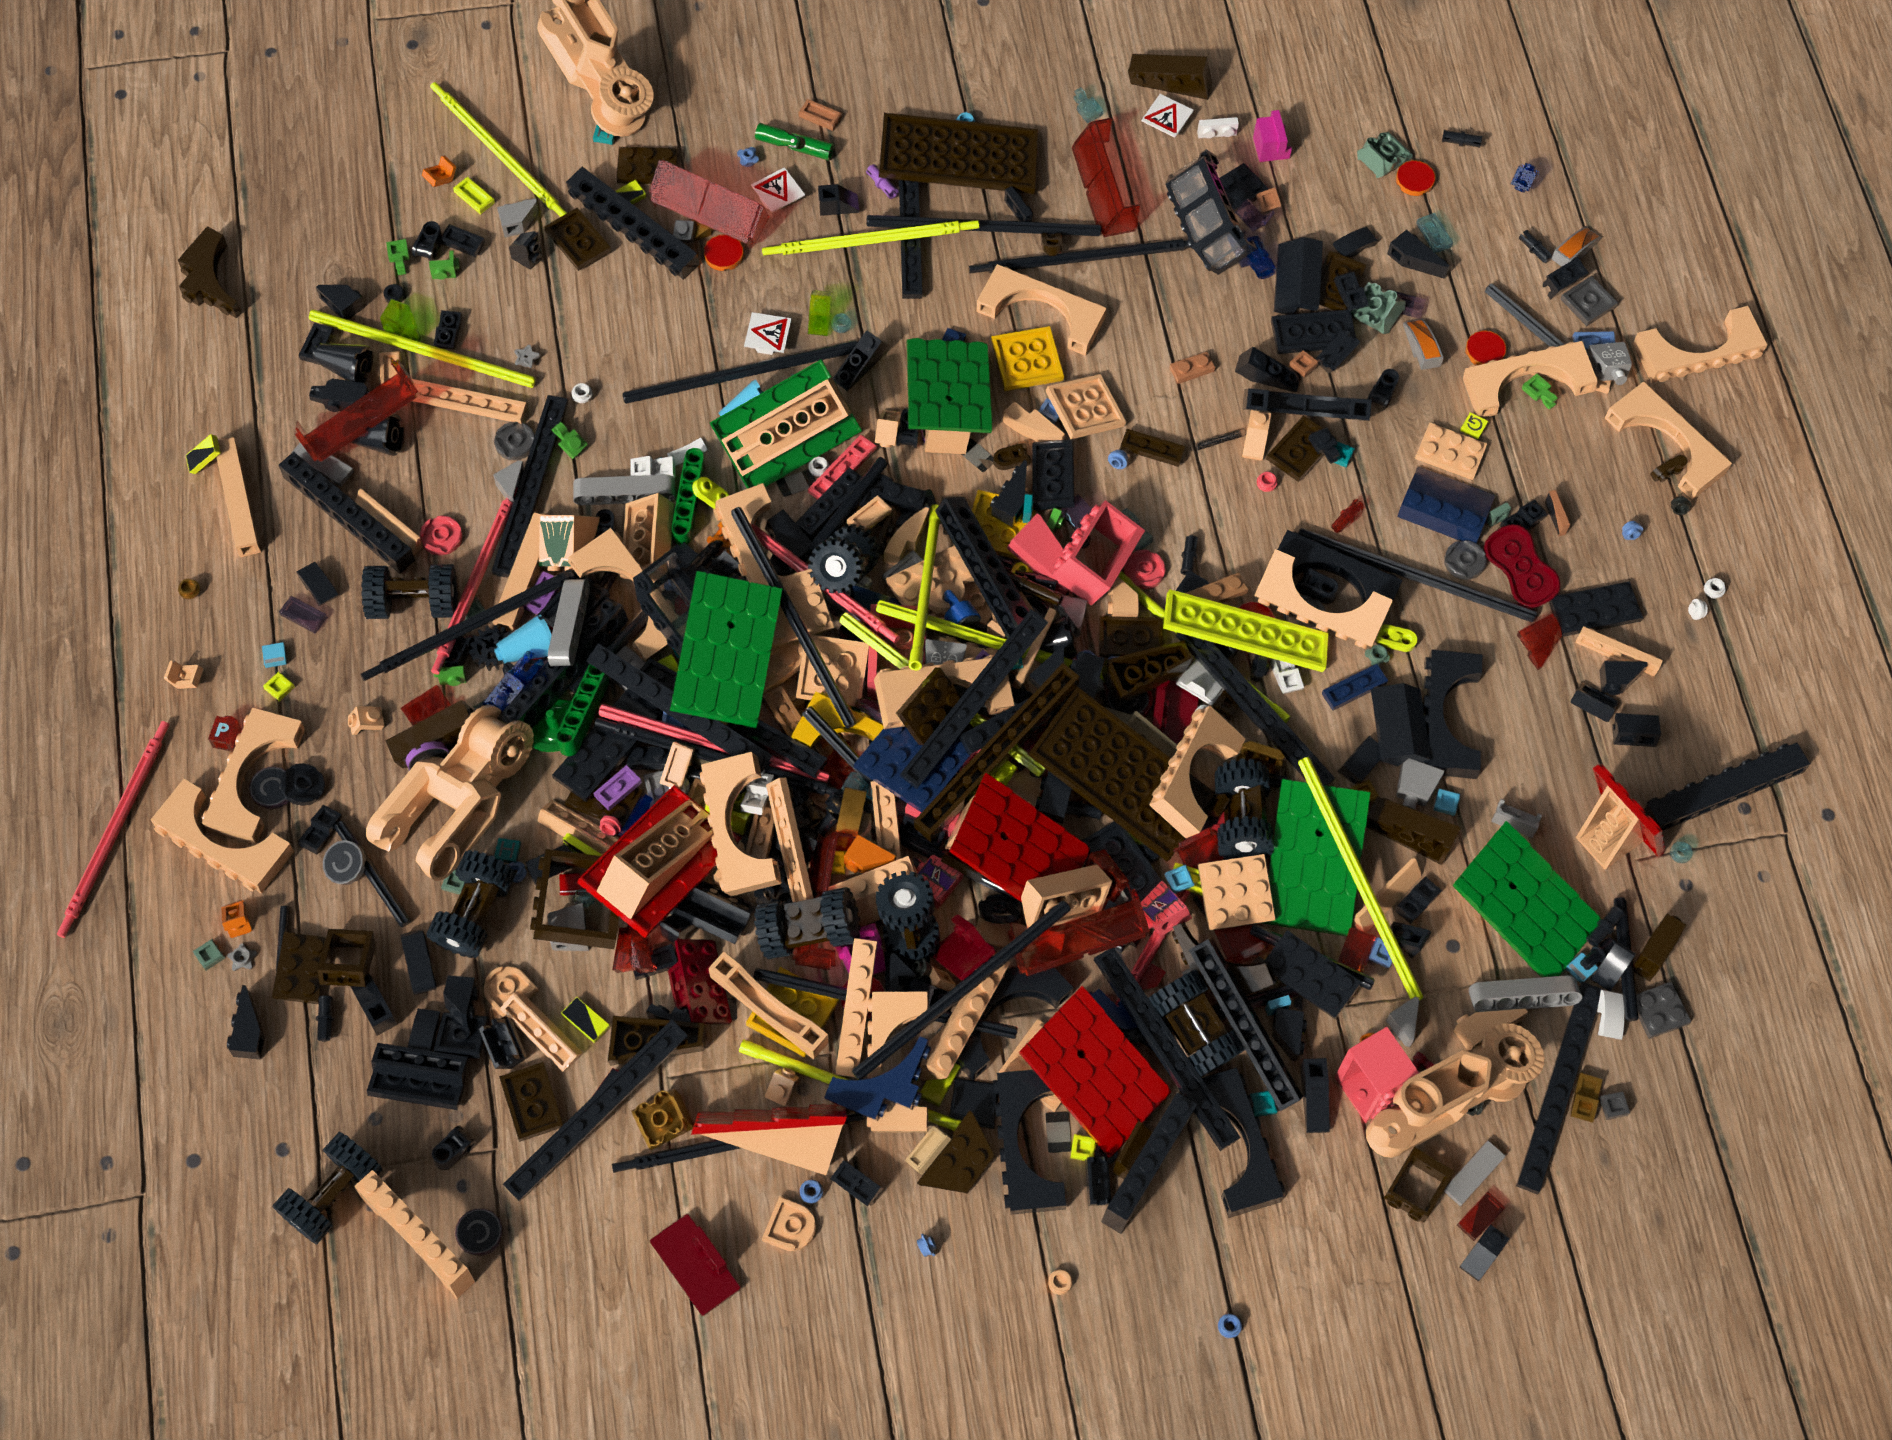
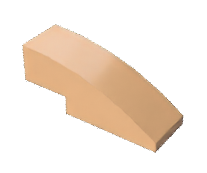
[1003,402,1065,442]
[884,507,930,565]

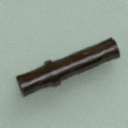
[1006,570,1064,606]

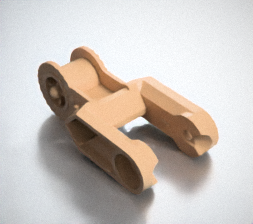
[537,0,654,137]
[366,705,534,881]
[1366,1023,1545,1158]

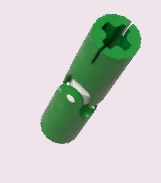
[755,123,834,161]

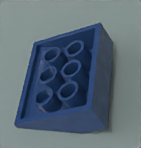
[1397,466,1495,543]

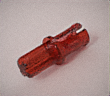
[1331,499,1364,533]

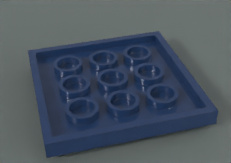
[854,727,976,813]

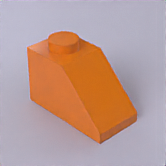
[844,835,896,874]

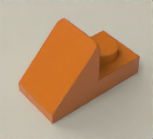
[221,900,252,938]

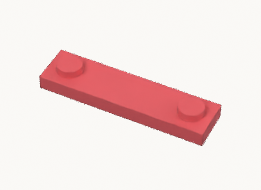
[808,434,877,500]

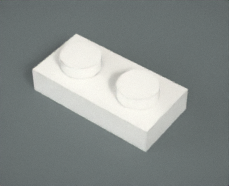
[1197,117,1239,138]

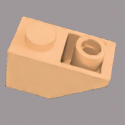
[1107,577,1138,617]

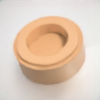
[1048,1269,1072,1295]

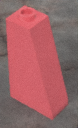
[1007,513,1073,595]

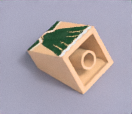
[539,515,599,571]

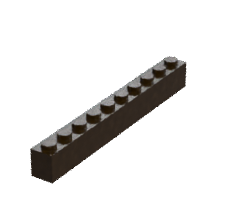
[914,663,1080,842]

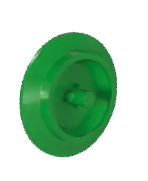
[532,700,571,752]

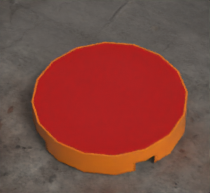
[1396,160,1435,196]
[704,235,743,271]
[1465,330,1506,365]

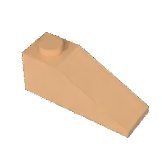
[1453,1009,1528,1052]

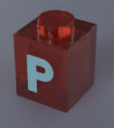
[208,716,242,752]

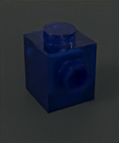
[1511,162,1539,193]

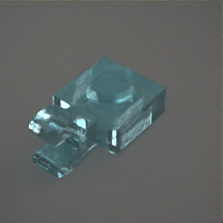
[1073,88,1104,123]

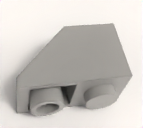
[497,198,539,238]

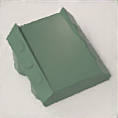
[1357,132,1412,178]
[1351,282,1405,334]

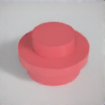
[1257,472,1277,492]
[600,816,622,836]

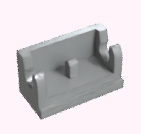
[1491,799,1542,838]

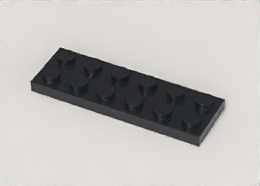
[552,689,663,802]

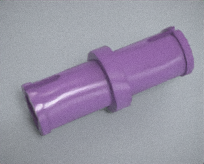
[866,164,899,199]

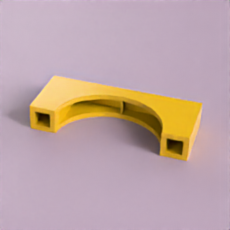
[791,691,884,749]

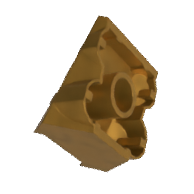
[1238,741,1285,775]
[631,1089,694,1150]

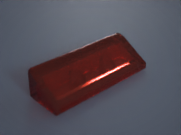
[1338,928,1376,996]

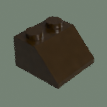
[1113,1121,1152,1179]

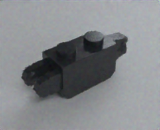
[309,378,383,415]

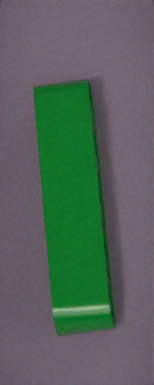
[672,448,705,545]
[556,664,610,756]

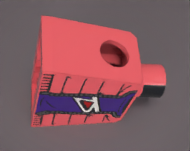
[913,855,964,909]
[1135,881,1192,935]

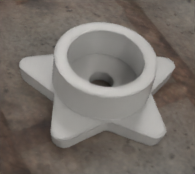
[514,345,540,368]
[227,943,257,971]

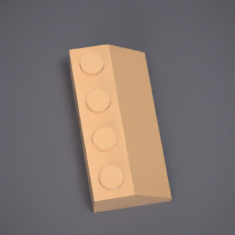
[620,493,674,581]
[825,856,918,927]
[1021,865,1112,928]

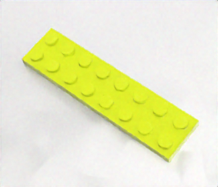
[1163,589,1328,672]

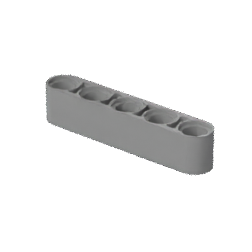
[573,475,675,505]
[548,579,590,666]
[1468,976,1582,1012]

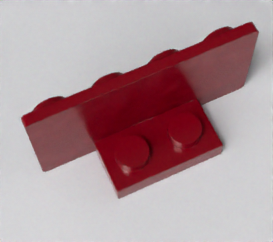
[1152,681,1198,745]
[930,914,996,981]
[667,939,732,1024]
[650,1214,740,1316]

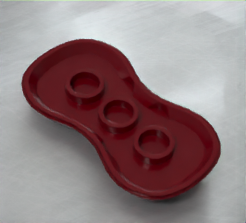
[1484,524,1560,608]

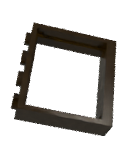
[530,849,619,949]

